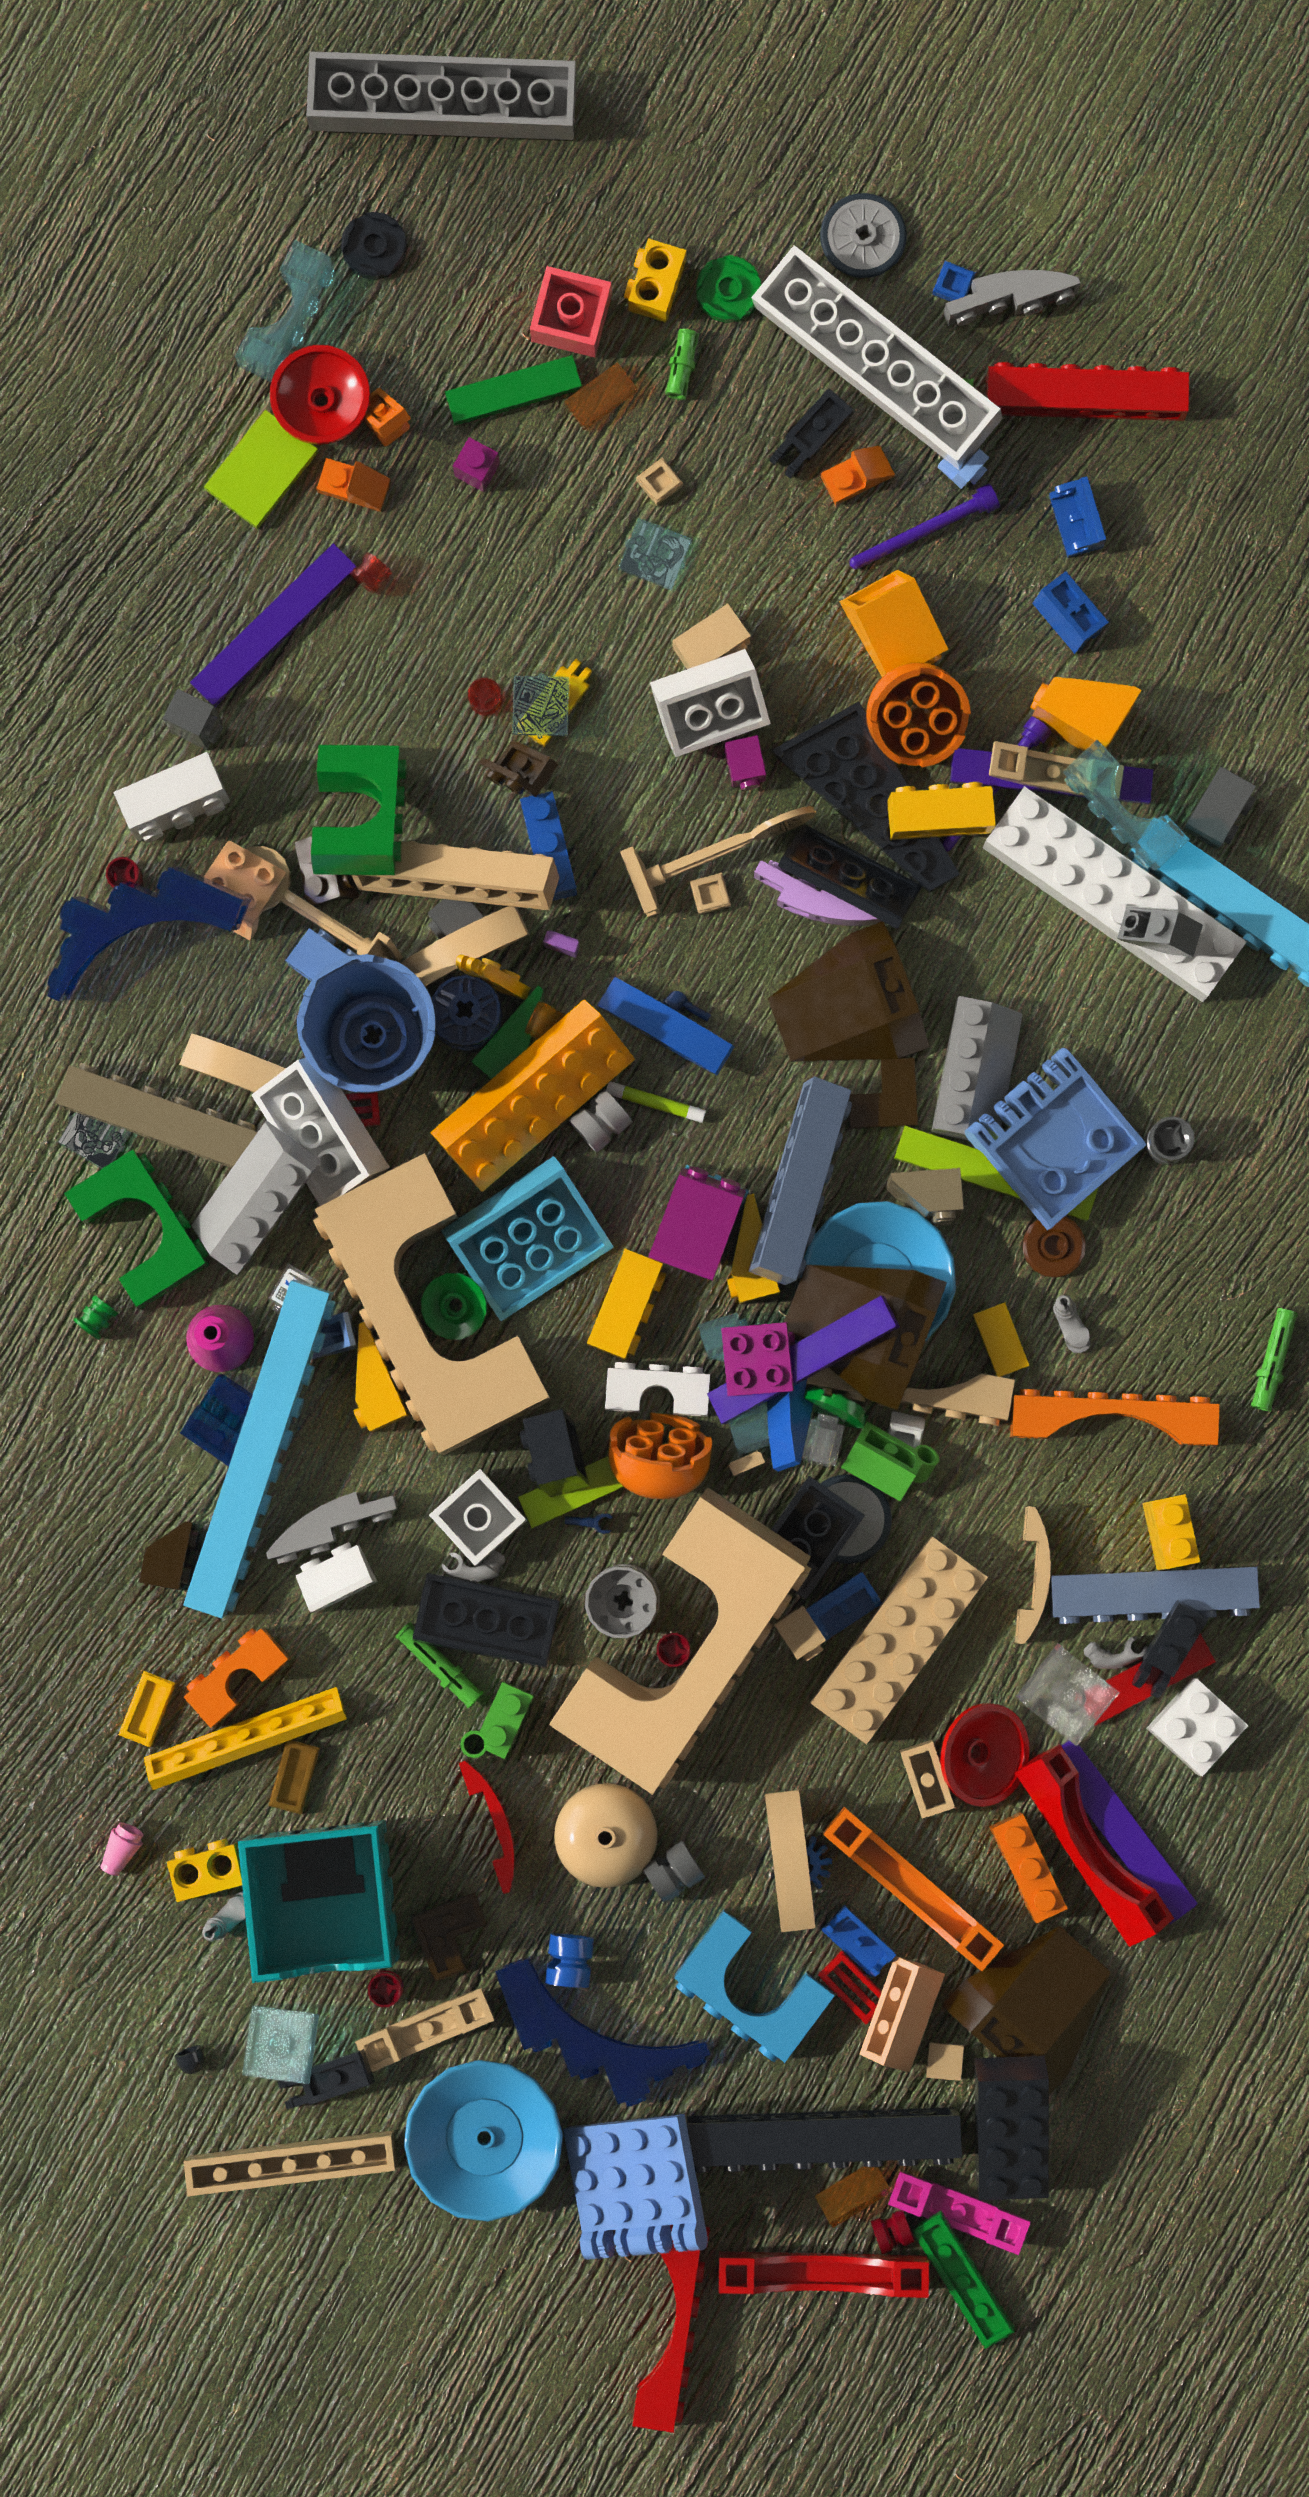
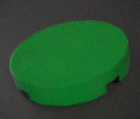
[696,255,761,323]
[803,1387,868,1429]

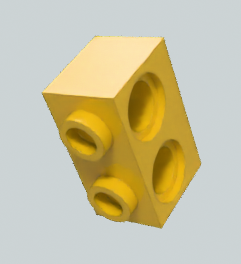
[624,238,686,322]
[167,1839,242,1902]

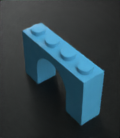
[674,1909,835,2063]

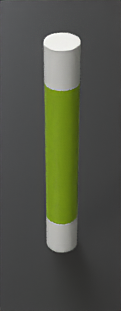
[606,1081,706,1123]

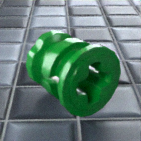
[73,1295,118,1340]

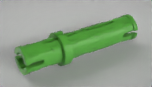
[1251,1308,1298,1412]
[395,1622,483,1708]

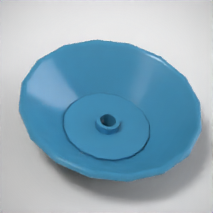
[801,1201,956,1341]
[404,2060,563,2222]

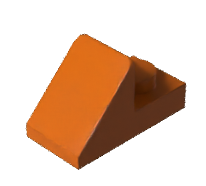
[363,387,411,447]
[820,445,895,506]
[316,458,391,512]

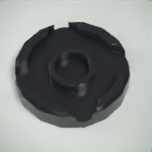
[341,212,408,280]

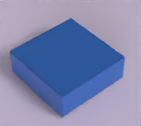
[932,261,976,302]

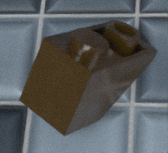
[138,1521,200,1590]

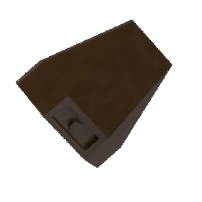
[768,922,929,1062]
[784,1265,947,1410]
[942,1926,1111,2096]

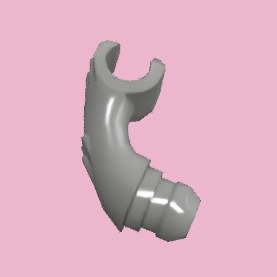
[1053,1295,1090,1353]
[442,1551,505,1582]
[1083,1636,1148,1669]
[202,1891,246,1942]

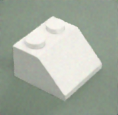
[296,1542,378,1613]

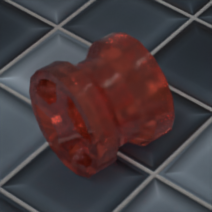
[350,552,392,594]
[468,678,502,716]

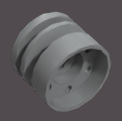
[585,1564,661,1638]

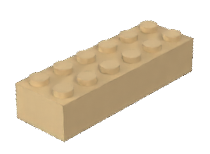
[810,1537,988,1745]

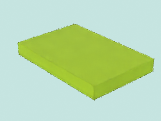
[204,409,319,529]

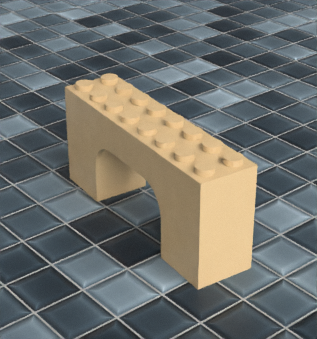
[313,1153,551,1456]
[549,1488,811,1795]

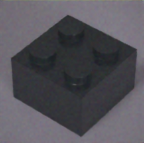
[520,1409,590,1497]

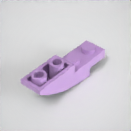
[754,860,883,926]

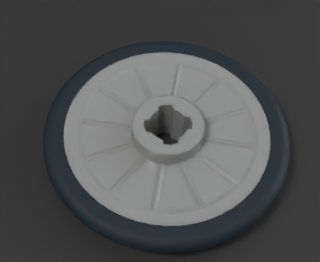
[820,193,907,278]
[820,1474,892,1564]

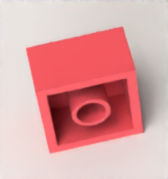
[530,266,612,358]

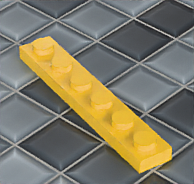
[144,1687,347,1790]

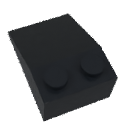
[771,1476,865,1600]

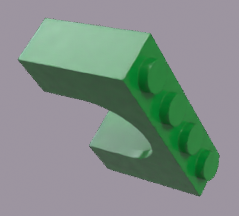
[311,745,407,875]
[64,1149,209,1309]

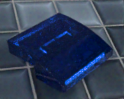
[180,1373,253,1466]

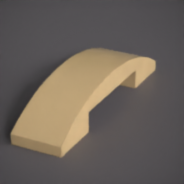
[989,741,1124,800]
[401,906,530,988]
[179,1034,286,1093]
[1015,1506,1051,1644]
[765,1790,815,1932]
[355,1987,495,2072]

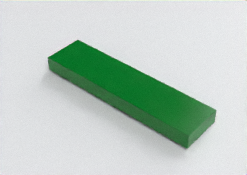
[445,355,582,426]
[912,2210,1015,2349]

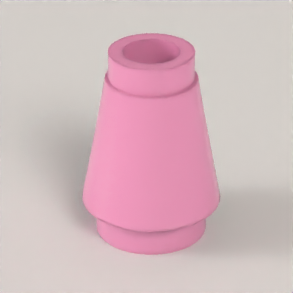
[100,1822,143,1876]

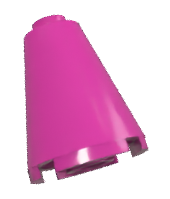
[186,1304,254,1372]

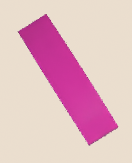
[888,2171,1031,2255]

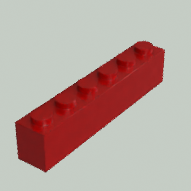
[985,362,1189,421]

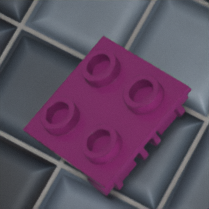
[721,1322,795,1396]

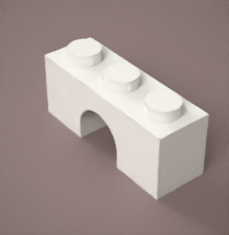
[605,1362,710,1417]

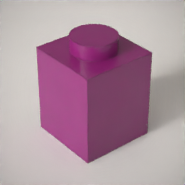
[453,437,500,492]
[724,735,766,791]

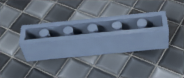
[748,1076,852,1285]
[1049,1567,1260,1624]

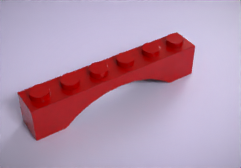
[1015,1744,1174,1947]
[632,2225,710,2433]
[719,2251,929,2298]

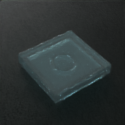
[242,2005,319,2084]

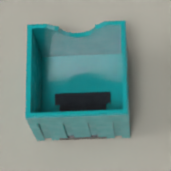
[238,1820,400,1983]

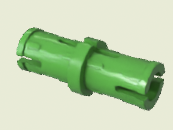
[665,329,699,400]

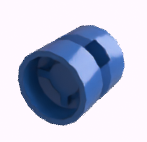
[545,1933,594,1988]

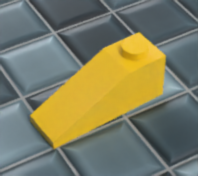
[727,1194,780,1305]
[353,1322,409,1432]

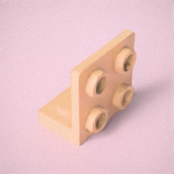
[192,841,286,941]

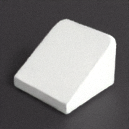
[888,1411,925,1448]

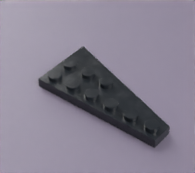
[771,701,959,893]

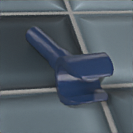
[663,991,711,1022]
[565,1513,613,1534]

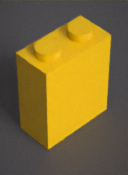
[1142,1494,1200,1570]

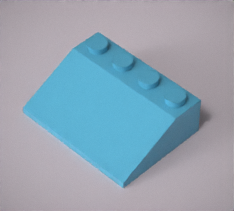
[441,1156,614,1321]

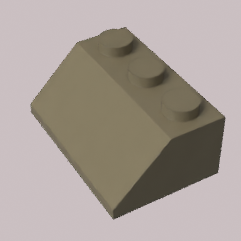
[886,1168,964,1227]

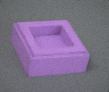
[543,930,580,958]

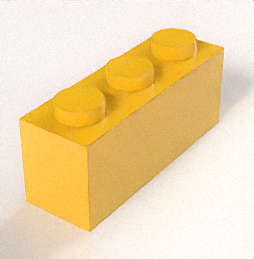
[887,782,996,840]
[587,1249,667,1360]

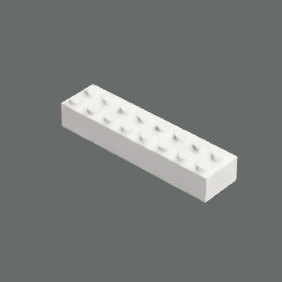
[751,246,1003,471]
[983,786,1246,1002]

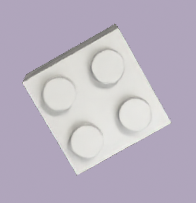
[429,1469,527,1566]
[1146,1678,1248,1776]

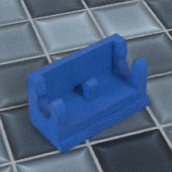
[1049,476,1106,558]
[1032,571,1109,654]
[806,1572,882,1641]
[821,1905,896,1977]

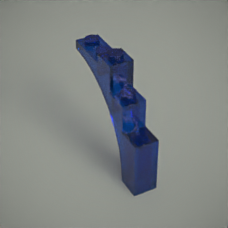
[47,866,252,1001]
[495,1956,710,2107]

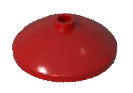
[270,345,370,445]
[941,1703,1030,1807]

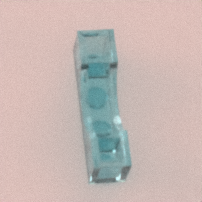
[235,240,335,382]
[1063,740,1190,871]
[698,1313,770,1456]

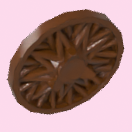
[1022,1216,1086,1278]

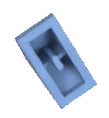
[312,1312,358,1360]

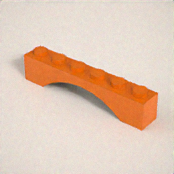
[1010,1389,1219,1446]
[822,1807,1004,1971]

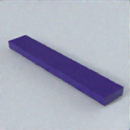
[190,543,357,707]
[950,748,1153,804]
[707,1296,900,1424]
[1061,1737,1198,1925]

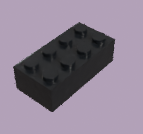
[975,2056,1049,2200]

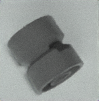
[1145,1116,1194,1165]
[643,1841,706,1904]

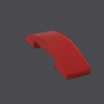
[459,1760,515,1894]

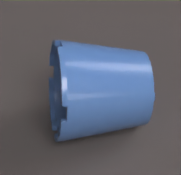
[297,954,436,1093]

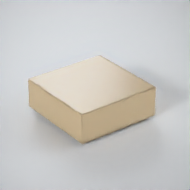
[636,457,683,506]
[690,873,731,915]
[729,1451,765,1477]
[926,2042,964,2081]

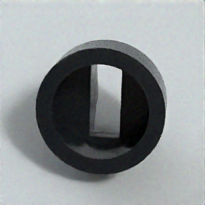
[175,2045,205,2074]

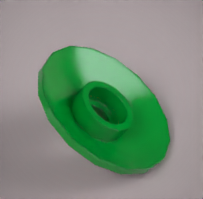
[421,1273,487,1340]

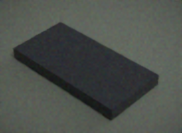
[778,824,922,929]
[412,1573,560,1669]

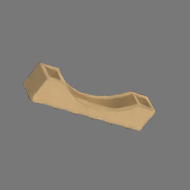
[806,1367,1015,1426]

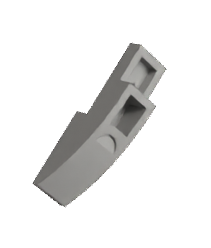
[944,270,1080,326]
[266,1492,399,1564]

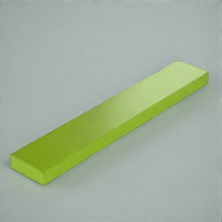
[894,1126,1098,1221]

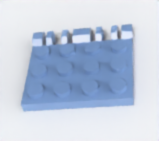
[965,1048,1147,1230]
[563,2114,708,2260]

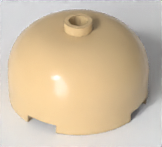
[554,1783,658,1888]

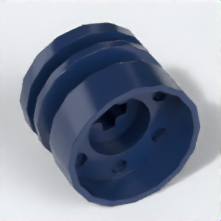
[432,975,503,1054]

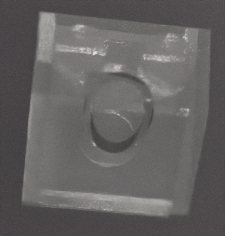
[1015,1643,1120,1746]

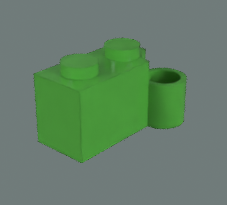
[841,1422,939,1501]
[460,1681,535,1759]

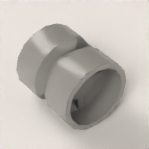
[569,1089,633,1153]

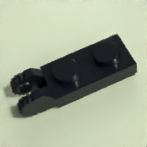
[769,388,854,479]
[1132,1600,1208,1698]
[277,2049,375,2109]

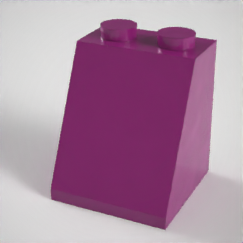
[648,1166,747,1281]

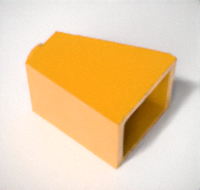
[839,570,948,677]
[1030,677,1141,761]

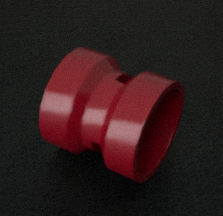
[105,857,143,896]
[657,1633,690,1667]
[368,1970,404,2007]
[870,2210,915,2254]

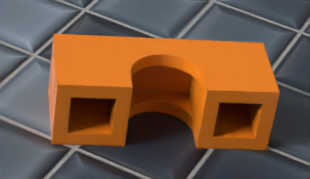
[184,1628,291,1728]
[989,1812,1068,1924]

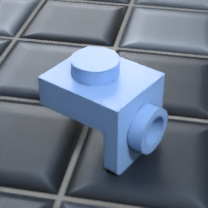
[938,448,989,489]

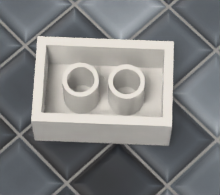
[650,649,771,757]
[113,752,230,842]

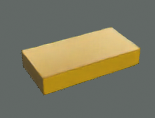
[973,1302,1029,1377]
[118,1671,177,1747]

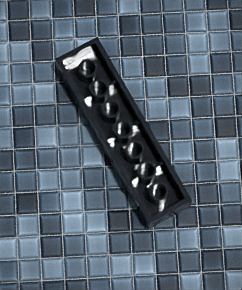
[685,2107,962,2173]

